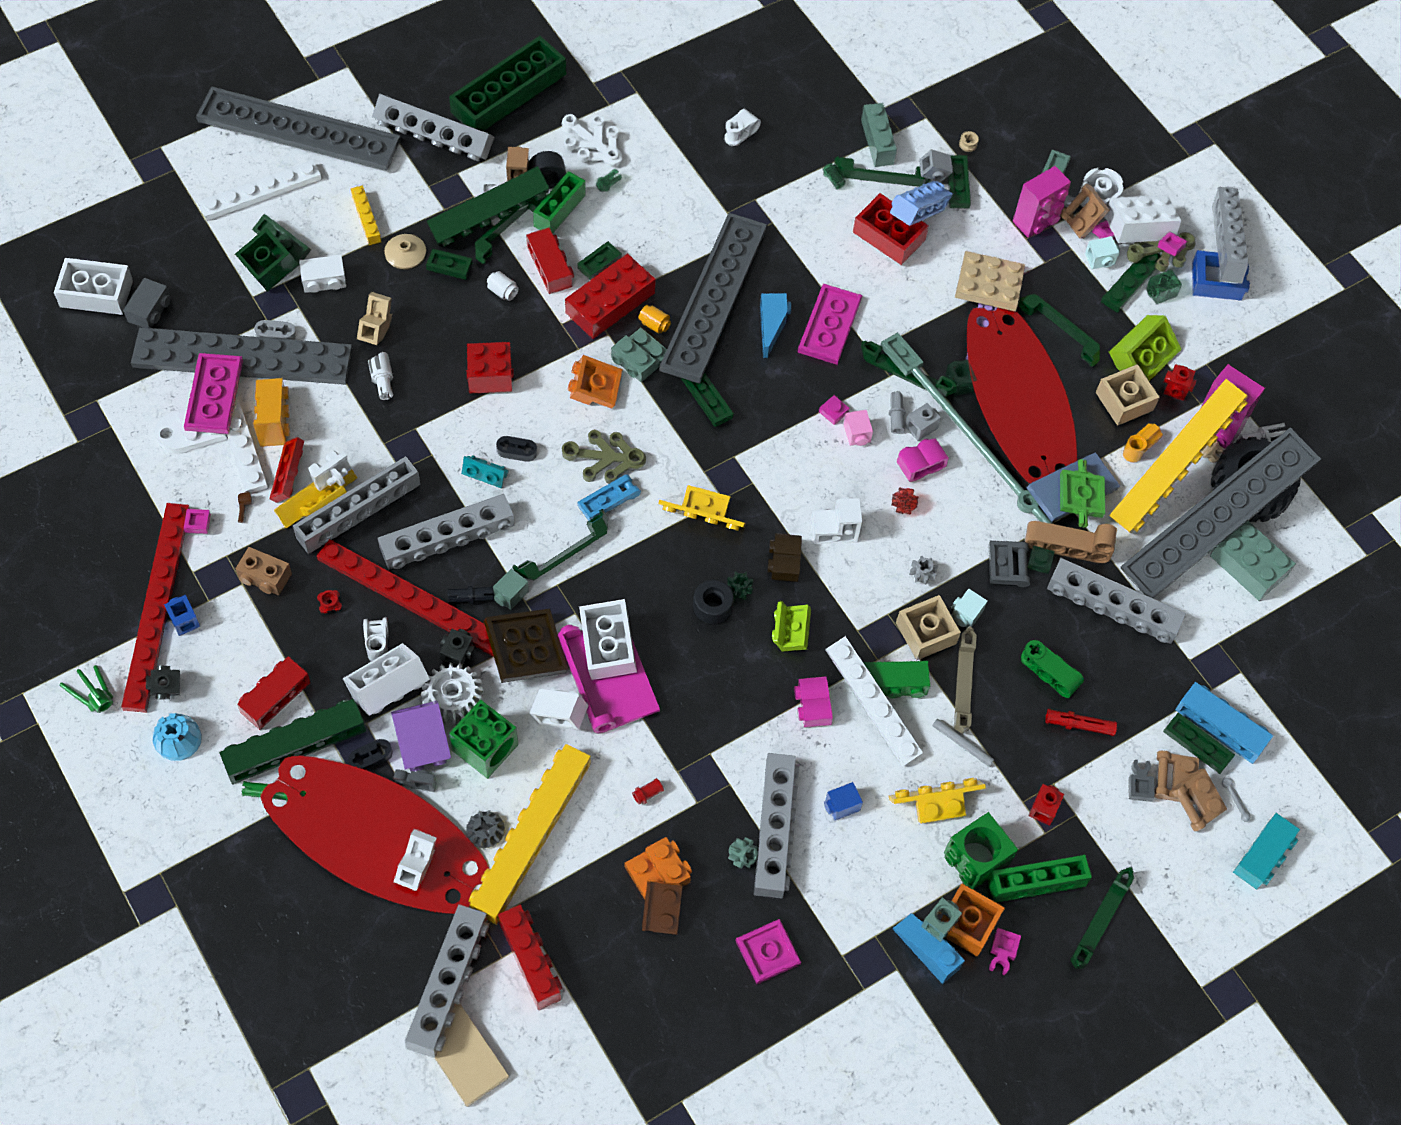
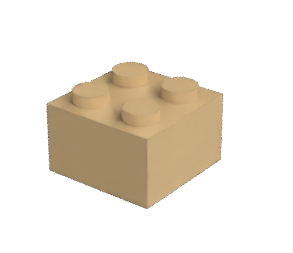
[1096,364,1159,426]
[896,595,961,660]

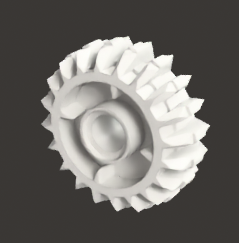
[421,662,484,725]

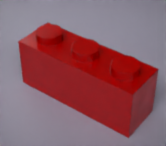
[526,227,574,294]
[237,657,311,730]

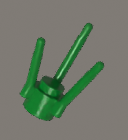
[59,665,113,713]

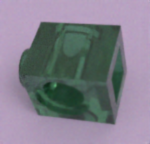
[1146,269,1182,304]
[945,360,977,396]

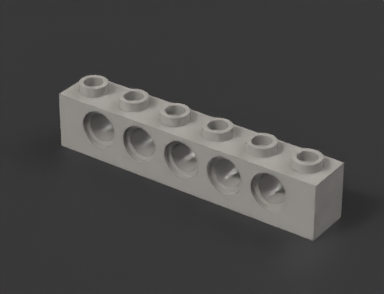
[372,94,494,161]
[1212,187,1249,283]
[293,456,420,554]
[378,493,515,570]
[1047,558,1186,644]
[754,753,799,898]
[405,905,490,1058]

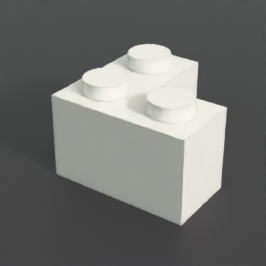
[811,497,862,544]

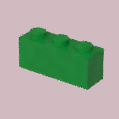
[533,171,586,234]
[863,661,930,698]

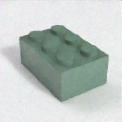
[1210,521,1296,601]

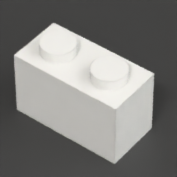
[299,255,346,293]
[530,688,589,730]

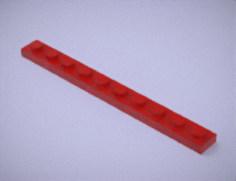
[121,503,190,713]
[317,539,494,657]

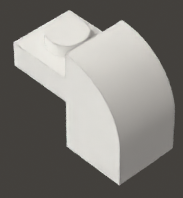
[394,829,437,891]

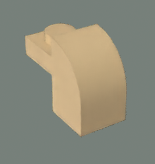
[357,292,392,345]

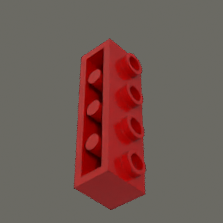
[498,904,563,1010]

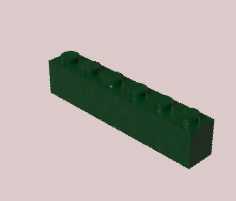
[427,166,549,247]
[219,699,366,785]

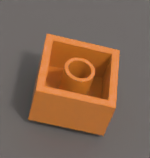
[940,883,1004,957]

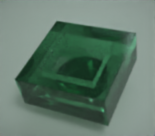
[1027,545,1055,574]

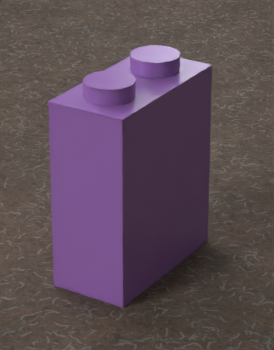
[391,701,451,772]

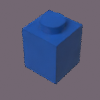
[824,782,863,820]

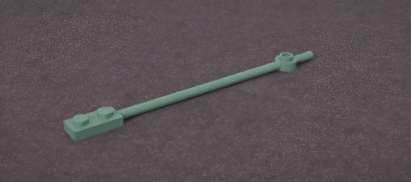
[880,332,1053,524]

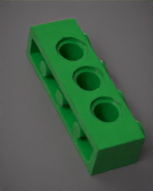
[988,855,1092,903]

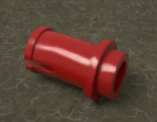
[632,778,664,805]

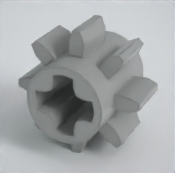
[909,556,938,585]

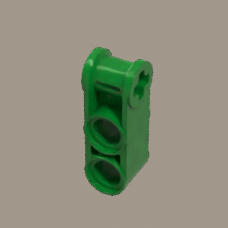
[1021,640,1084,698]

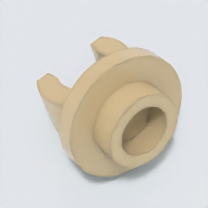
[1201,440,1224,463]

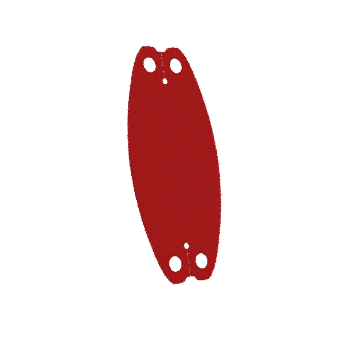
[967,308,1077,483]
[261,756,489,913]

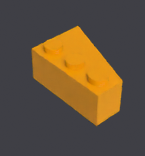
[253,378,290,447]

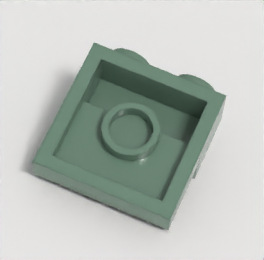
[611,328,667,382]

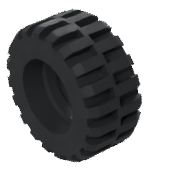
[1211,437,1301,522]

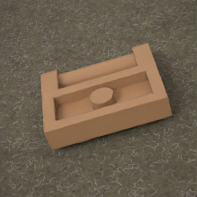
[1060,183,1110,239]
[1154,751,1199,804]
[1171,769,1227,831]

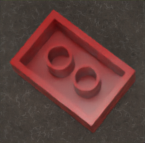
[853,193,929,265]

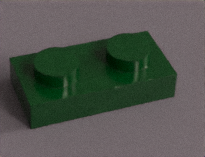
[577,241,622,280]
[426,249,473,280]

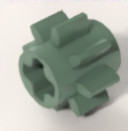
[728,837,758,868]

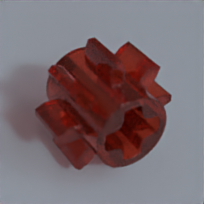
[891,487,919,515]

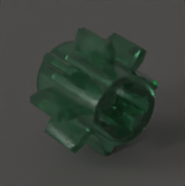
[727,571,753,600]

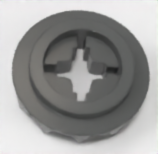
[466,810,505,848]

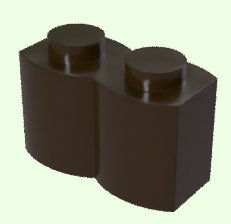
[767,533,802,582]

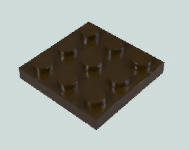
[484,609,568,683]

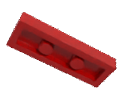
[269,437,304,503]

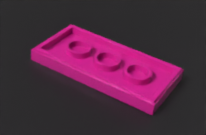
[798,283,863,365]
[184,353,243,434]

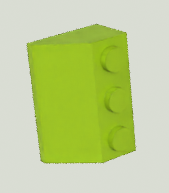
[1109,315,1181,381]

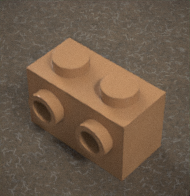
[235,547,292,595]

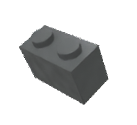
[123,278,171,328]

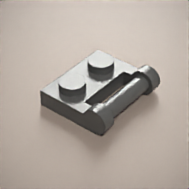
[988,540,1030,587]

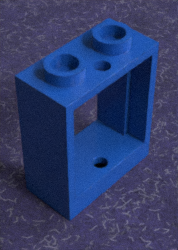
[1192,250,1250,301]

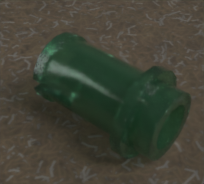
[823,163,846,189]
[596,169,622,192]

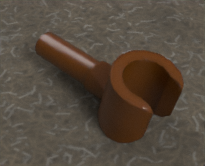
[238,492,252,523]

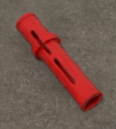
[1045,709,1117,736]

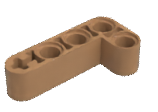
[1025,521,1117,563]

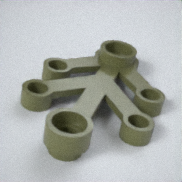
[1127,232,1196,272]
[562,430,646,484]

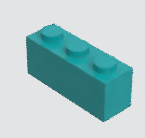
[1233,813,1300,890]

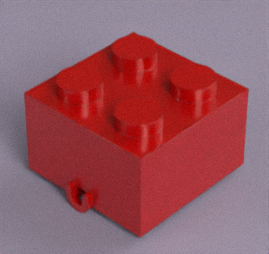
[466,342,514,393]

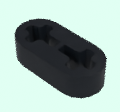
[496,436,537,462]
[348,739,393,771]

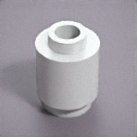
[487,271,519,301]

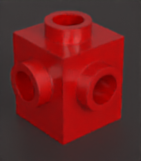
[1164,364,1196,401]

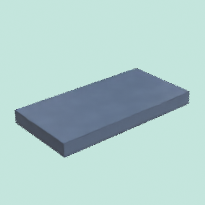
[1027,452,1120,522]

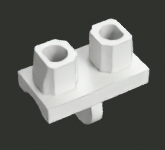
[308,451,352,491]

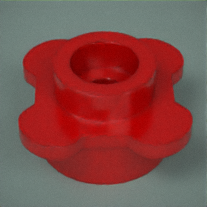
[317,590,342,614]

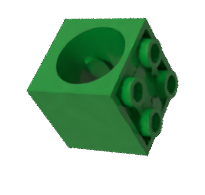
[449,699,518,779]
[944,811,1019,890]

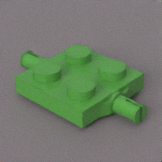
[1060,459,1105,528]

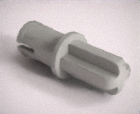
[888,391,906,434]

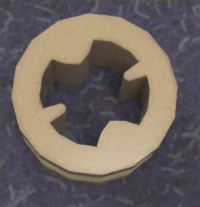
[959,131,978,152]

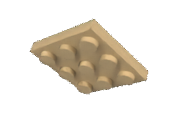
[955,251,1025,311]

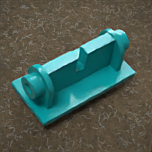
[461,455,509,488]

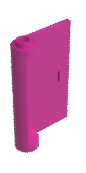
[558,625,660,733]

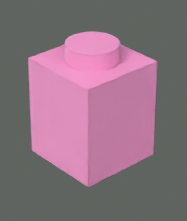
[843,410,873,446]

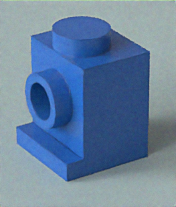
[164,595,200,636]

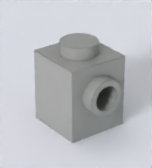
[919,149,953,182]
[905,403,941,441]

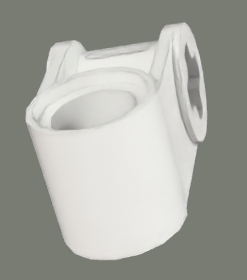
[725,109,761,146]
[363,617,389,661]

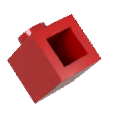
[1028,784,1064,826]

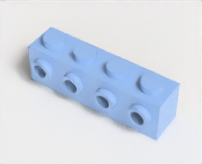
[890,181,953,226]

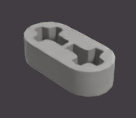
[255,320,296,340]

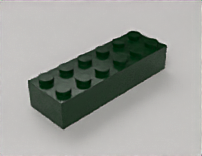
[449,36,566,132]

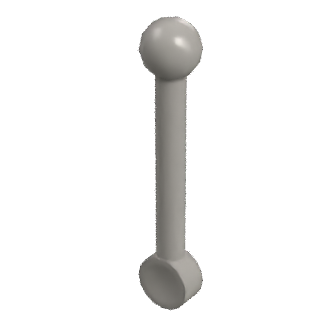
[1222,778,1250,822]

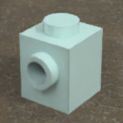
[1085,236,1120,269]
[951,589,987,628]

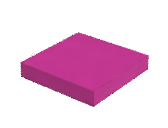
[736,919,801,984]

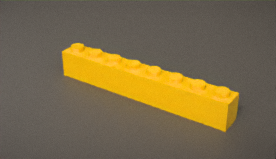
[1109,379,1248,533]
[469,744,591,925]

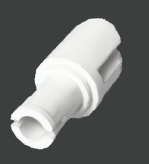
[368,352,393,400]
[1239,423,1286,442]

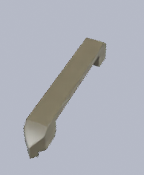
[954,626,977,734]

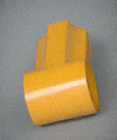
[1123,423,1163,462]

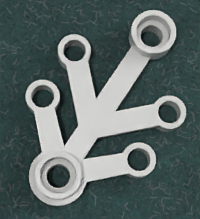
[562,114,622,167]

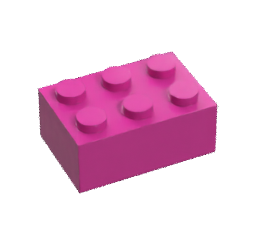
[1013,166,1071,238]

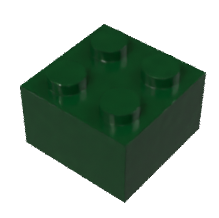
[235,227,299,292]

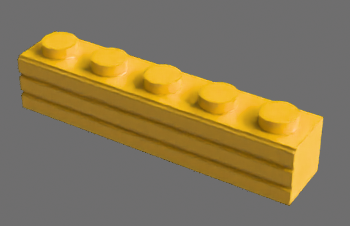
[350,185,381,245]

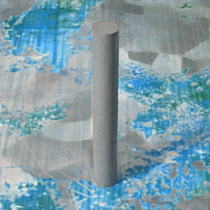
[932,719,994,767]

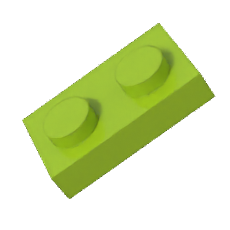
[772,601,811,651]

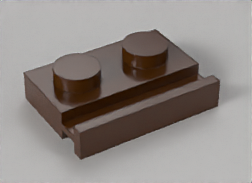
[642,881,682,934]

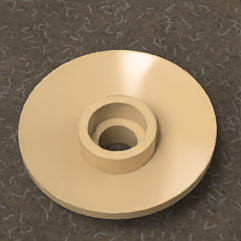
[385,234,426,269]

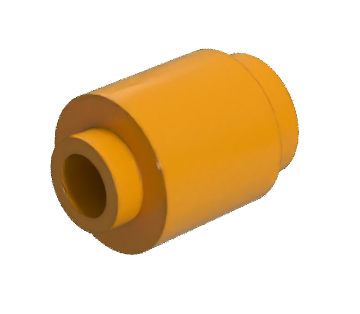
[639,305,671,334]

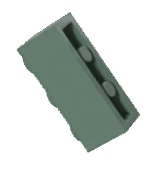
[861,103,897,167]

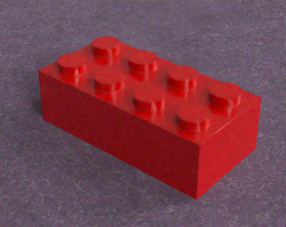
[565,253,656,339]

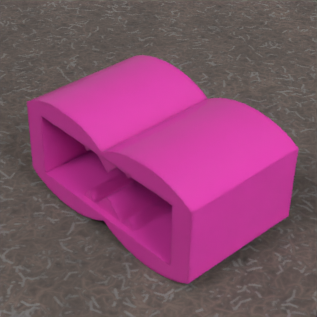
[897,438,949,482]
[794,676,833,728]

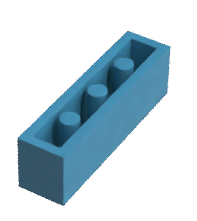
[1175,682,1273,764]

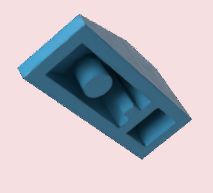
[760,293,791,358]
[893,913,964,984]

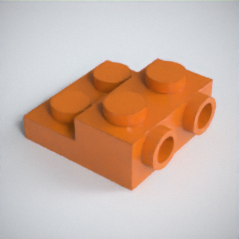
[567,355,623,409]
[624,837,692,899]

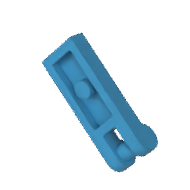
[577,474,641,521]

